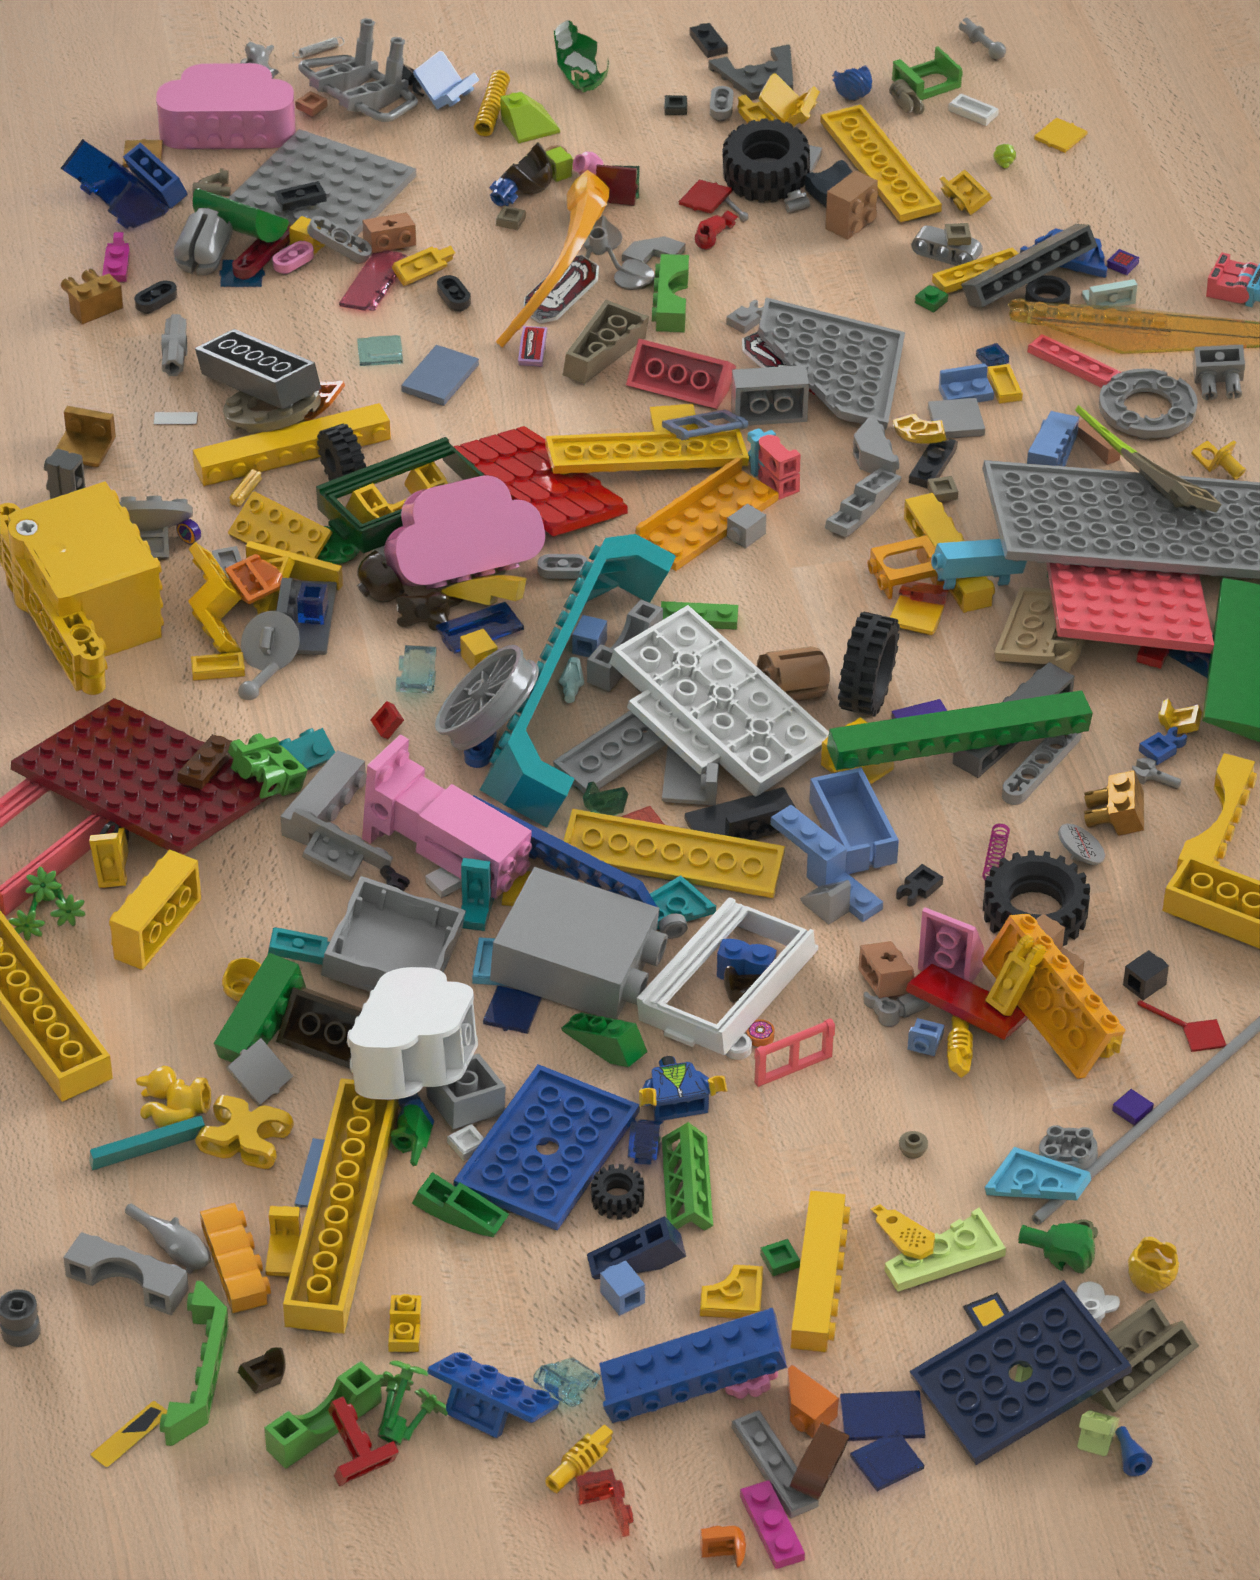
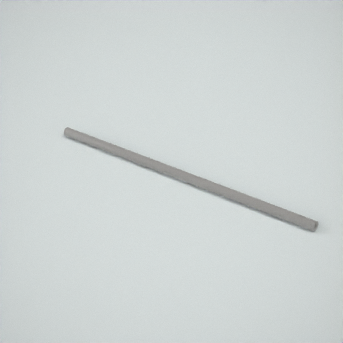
[1032,1016,1260,1225]

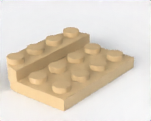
[994,587,1085,672]

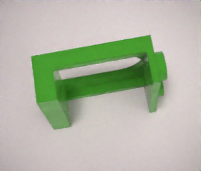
[892,46,963,101]

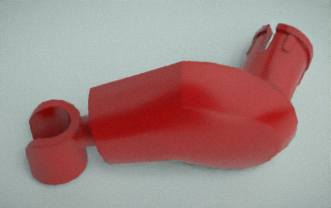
[694,210,738,250]

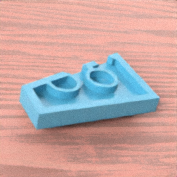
[985,1147,1092,1201]

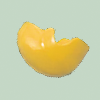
[222,957,261,1002]

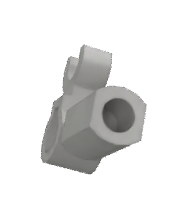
[864,991,930,1026]

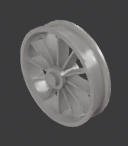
[435,645,539,750]

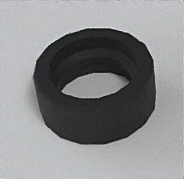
[1025,275,1071,317]

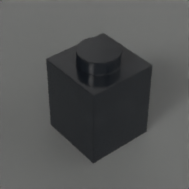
[1123,950,1169,1000]

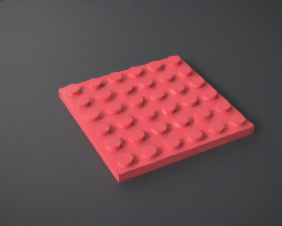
[1046,562,1214,653]

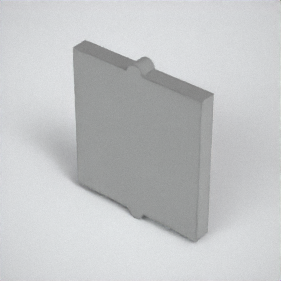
[226,1038,293,1106]

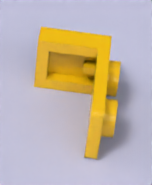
[265,1206,301,1276]

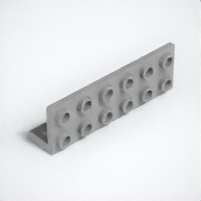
[662,746,720,805]

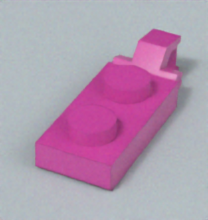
[102,232,130,282]

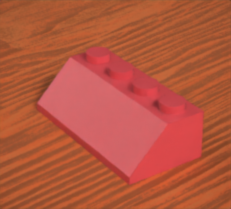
[626,339,736,409]

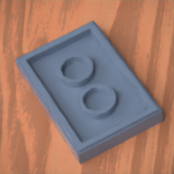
[401,345,479,406]

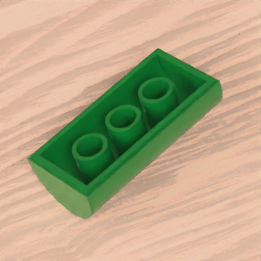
[192,188,290,242]

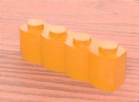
[200,1203,271,1314]

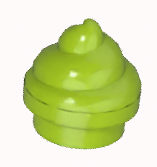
[993,144,1016,169]

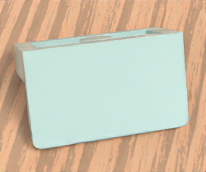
[1082,279,1138,311]

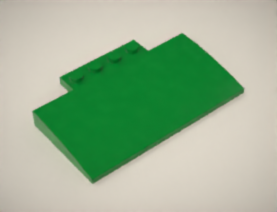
[1202,578,1260,742]

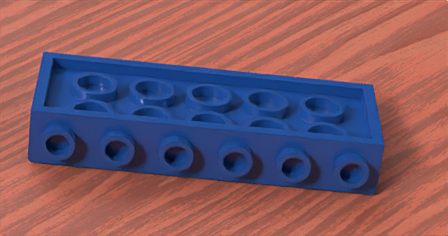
[599,1308,787,1424]

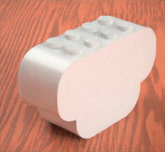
[347,967,478,1100]

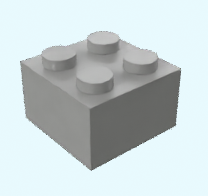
[426,1053,506,1129]

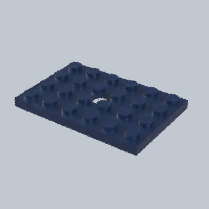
[909,1280,1132,1465]

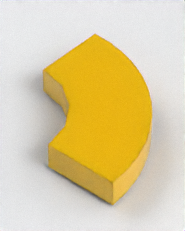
[892,414,946,444]

